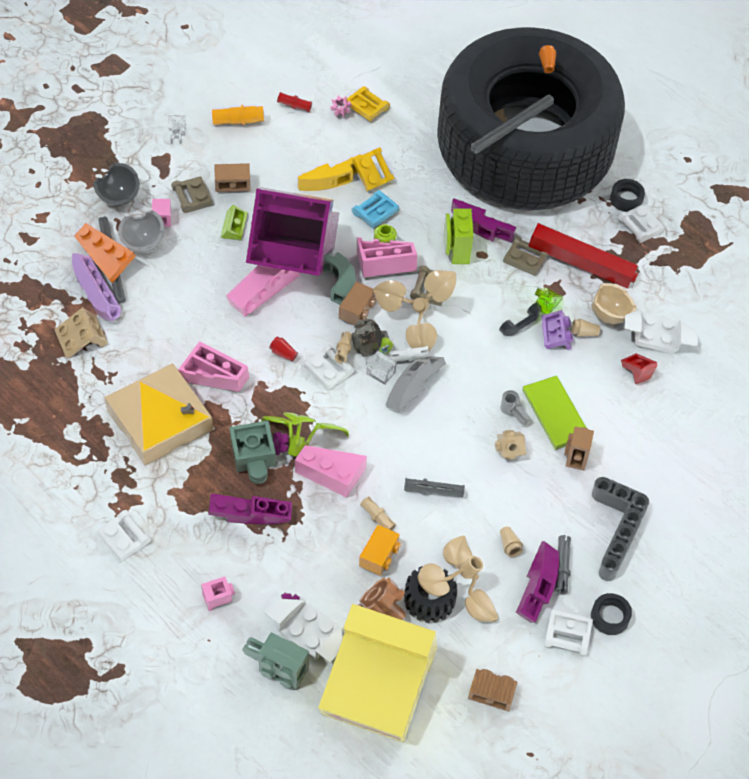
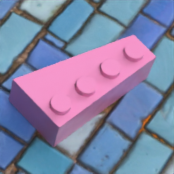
[226,265,300,317]

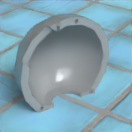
[118,210,164,253]

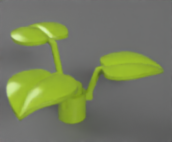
[261,412,349,456]

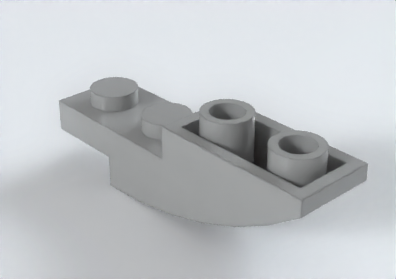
[386,356,446,410]

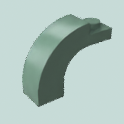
[323,252,356,305]

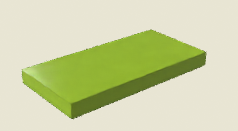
[522,375,587,450]

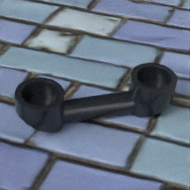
[499,302,542,336]

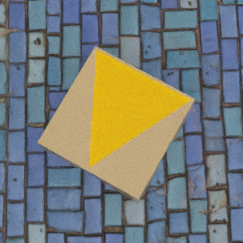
[105,363,213,465]

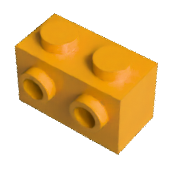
[359,525,401,576]

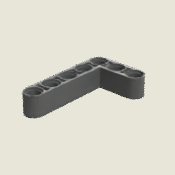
[591,477,649,581]

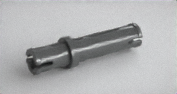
[404,478,465,498]
[555,535,571,594]

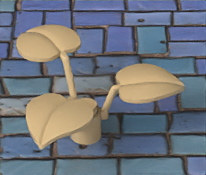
[373,270,456,352]
[418,536,498,622]

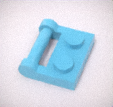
[351,190,399,228]

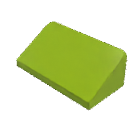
[221,205,248,241]

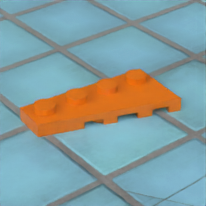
[74,223,136,283]

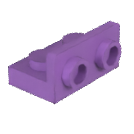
[541,310,573,350]

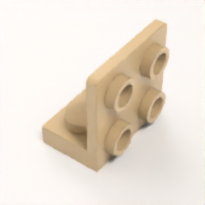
[55,307,108,358]

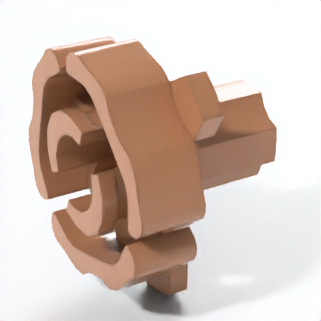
[358,577,406,620]

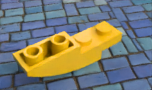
[298,154,361,191]

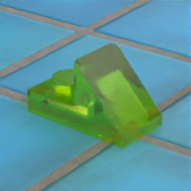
[535,288,564,314]

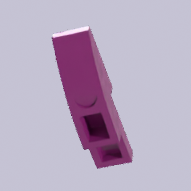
[451,198,517,243]
[208,493,292,524]
[515,541,559,623]

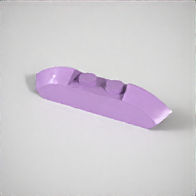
[72,253,121,321]

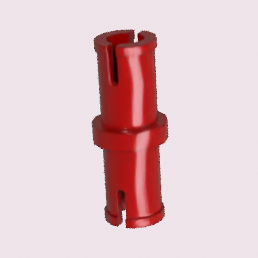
[277,92,312,112]

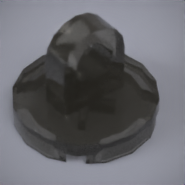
[352,319,389,357]

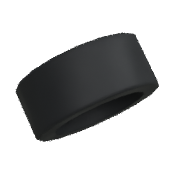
[610,179,645,212]
[591,593,632,635]

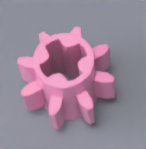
[330,95,352,117]

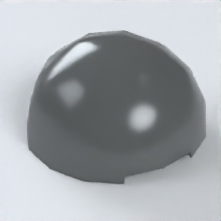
[93,162,140,206]

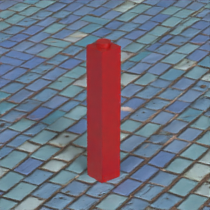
[528,223,638,289]

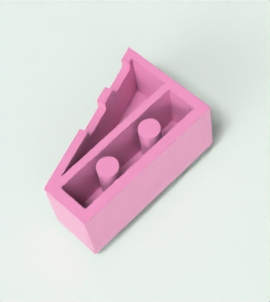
[178,341,250,392]

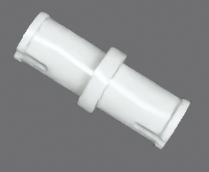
[390,346,429,363]

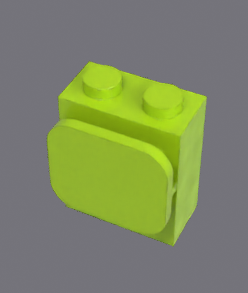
[444,209,473,264]

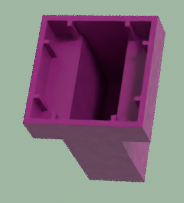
[246,187,340,276]

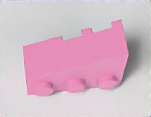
[356,237,417,277]
[295,445,367,498]

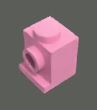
[201,577,235,611]

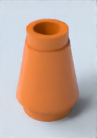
[539,45,556,73]

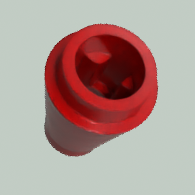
[269,336,298,362]

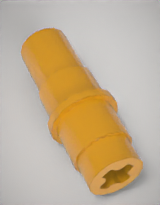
[212,105,264,125]

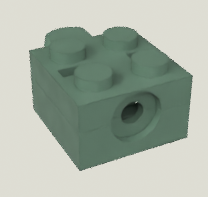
[229,421,276,484]
[242,632,309,690]

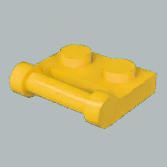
[347,86,390,121]
[352,147,395,191]

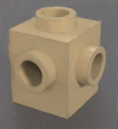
[495,430,526,459]

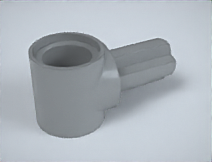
[500,390,531,425]

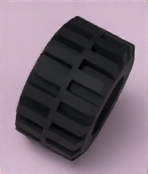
[404,566,457,623]

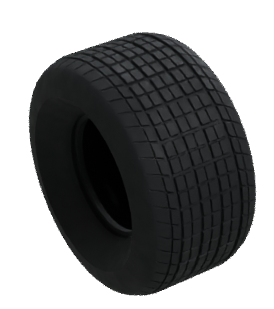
[437,27,625,210]

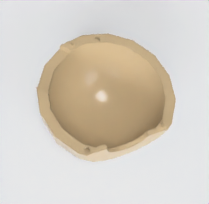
[591,283,637,325]

